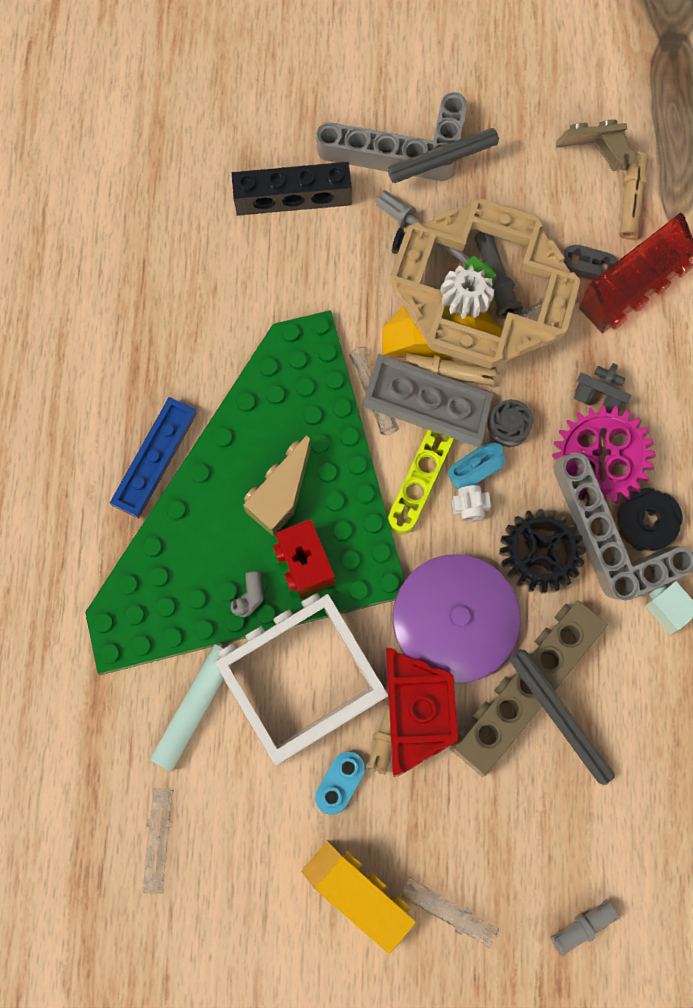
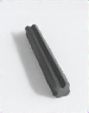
[388,128,499,183]

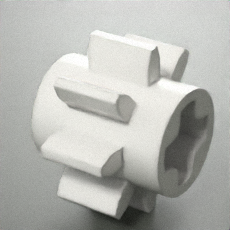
[452,485,491,522]

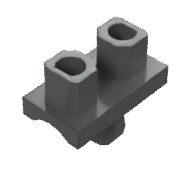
[574,363,632,413]

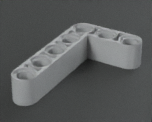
[316,92,467,181]
[554,453,693,601]

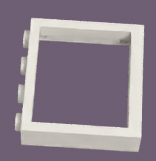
[214,592,388,766]

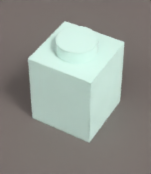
[645,581,693,635]

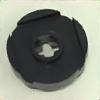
[617,488,683,551]

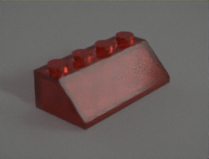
[579,212,693,334]

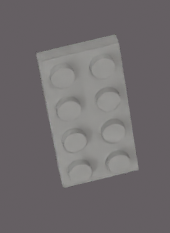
[362,354,493,447]

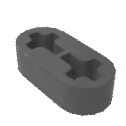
[563,244,619,283]

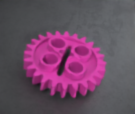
[552,405,656,505]

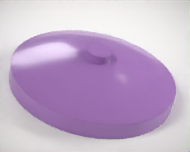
[392,554,520,683]

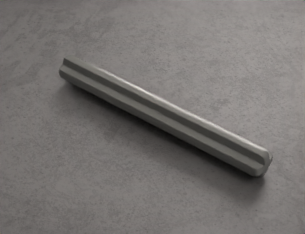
[509,649,615,785]

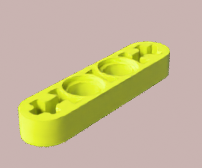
[388,430,454,535]

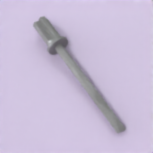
[375,190,497,280]

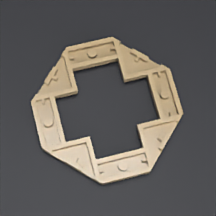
[389,198,581,369]

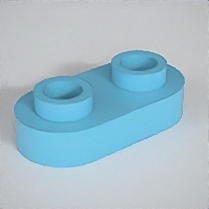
[448,443,507,489]
[315,752,365,815]

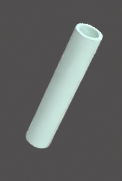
[149,644,233,772]

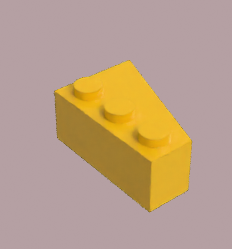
[301,841,416,955]

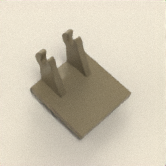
[556,119,635,171]

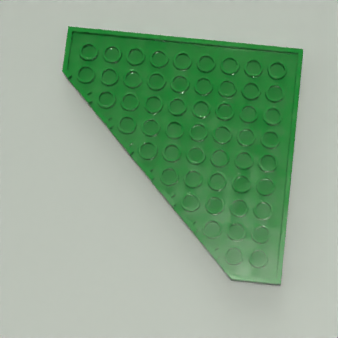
[85,310,405,675]

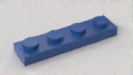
[110,397,197,519]

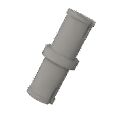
[550,900,619,956]

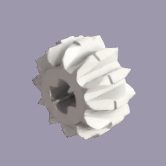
[440,265,494,319]

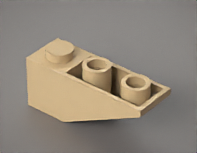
[243,435,311,536]

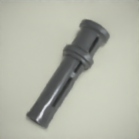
[474,232,523,319]

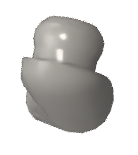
[231,572,263,617]

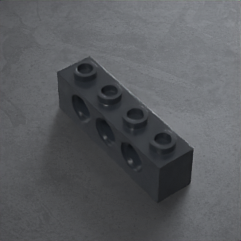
[231,162,352,216]

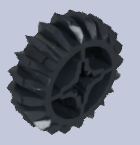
[499,509,586,594]

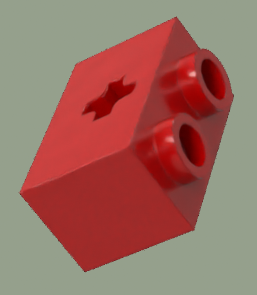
[272,519,336,599]

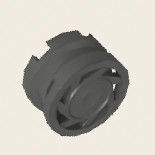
[487,399,533,448]

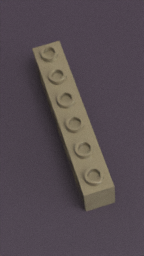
[453,600,608,777]

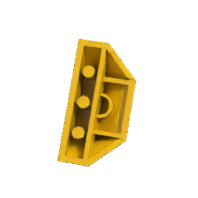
[382,305,502,358]

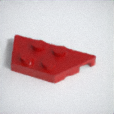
[386,648,458,777]

